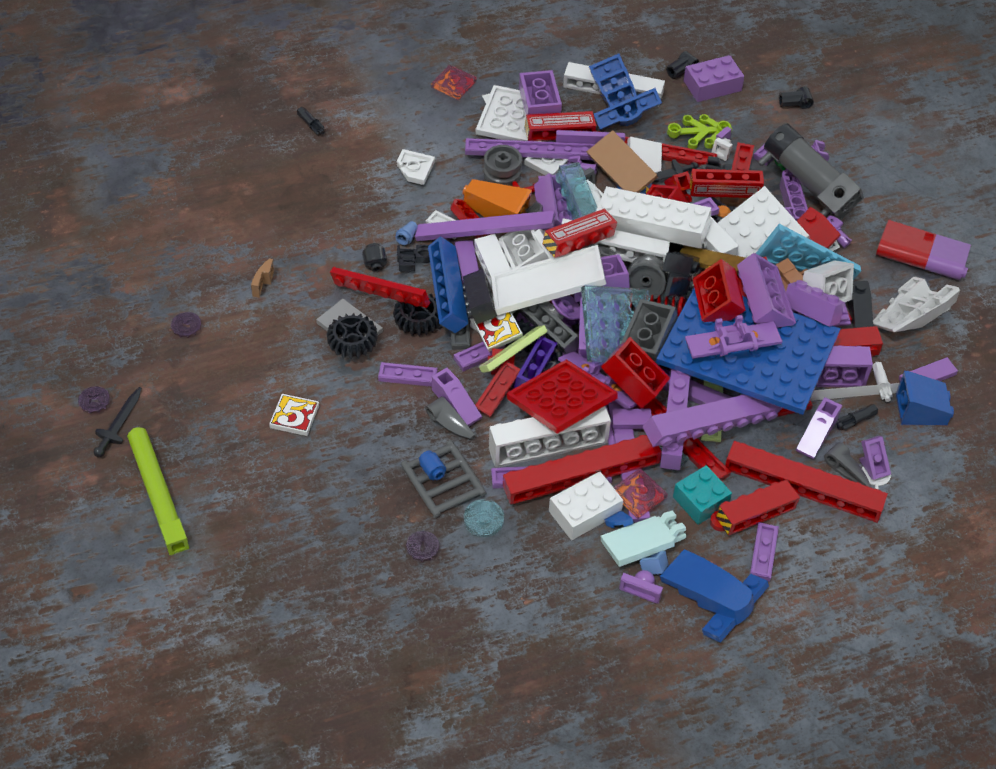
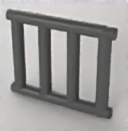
[401,440,487,518]

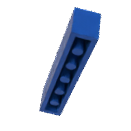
[428,236,468,333]

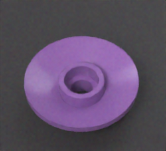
[552,295,580,320]

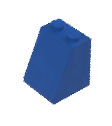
[896,371,954,425]

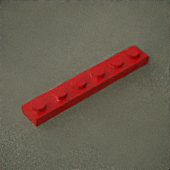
[330,267,430,308]

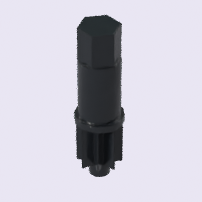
[297,107,325,135]
[836,404,878,430]

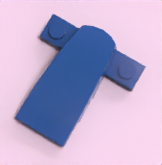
[589,54,662,130]
[660,549,769,643]

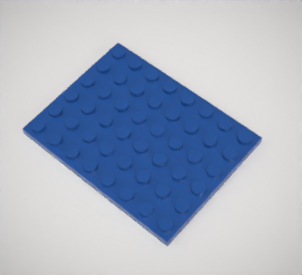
[656,288,841,415]

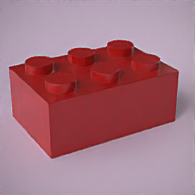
[601,337,670,409]

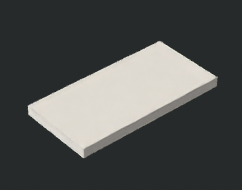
[491,245,606,315]

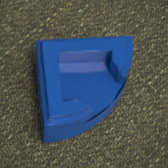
[605,511,633,528]

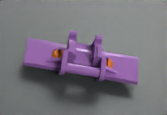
[685,315,782,359]
[558,351,637,409]

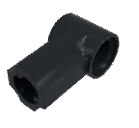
[666,51,699,79]
[779,87,814,109]

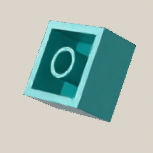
[673,465,732,525]

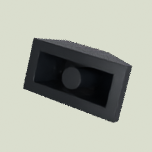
[662,252,700,276]

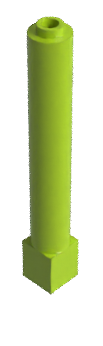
[127,427,189,555]

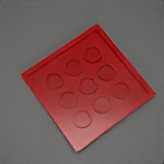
[507,359,618,434]

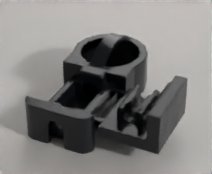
[397,244,430,271]

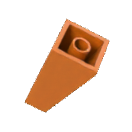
[462,179,532,233]

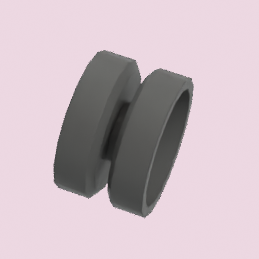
[484,145,522,186]
[628,254,668,301]

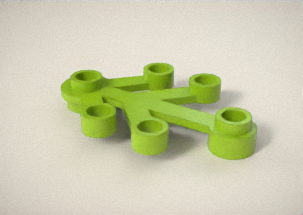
[667,114,732,149]

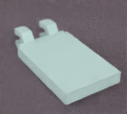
[601,510,686,567]

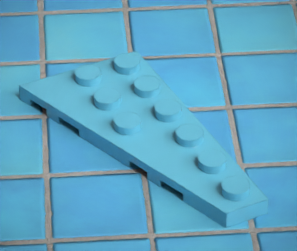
[756,224,861,280]

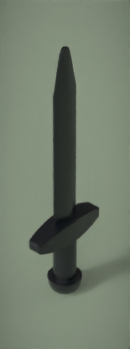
[654,159,699,181]
[93,387,142,458]

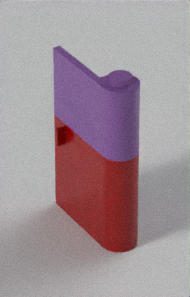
[876,220,971,281]

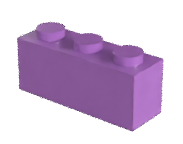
[786,280,846,327]

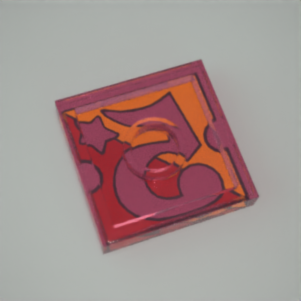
[431,65,477,100]
[613,468,668,519]

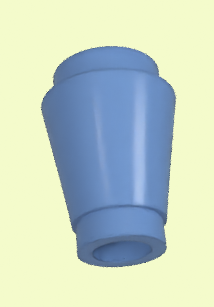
[395,221,418,245]

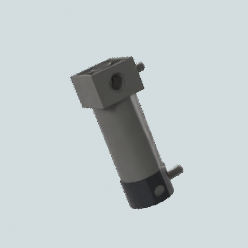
[758,123,864,220]

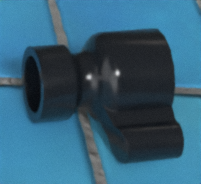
[705,156,731,170]

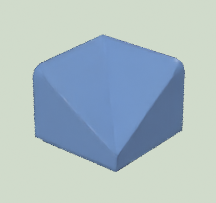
[640,550,668,574]

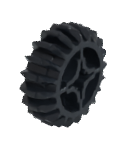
[393,294,440,336]
[327,312,378,359]

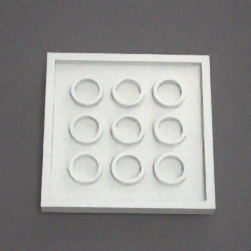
[476,85,543,142]
[718,186,810,258]

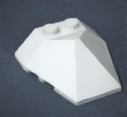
[873,277,960,332]

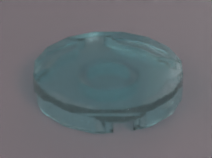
[464,499,504,537]

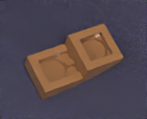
[251,259,274,298]

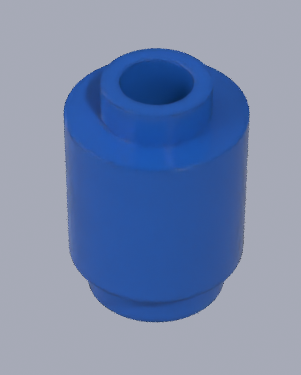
[419,450,446,480]

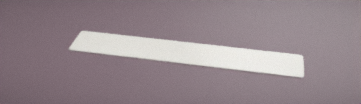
[810,383,899,400]

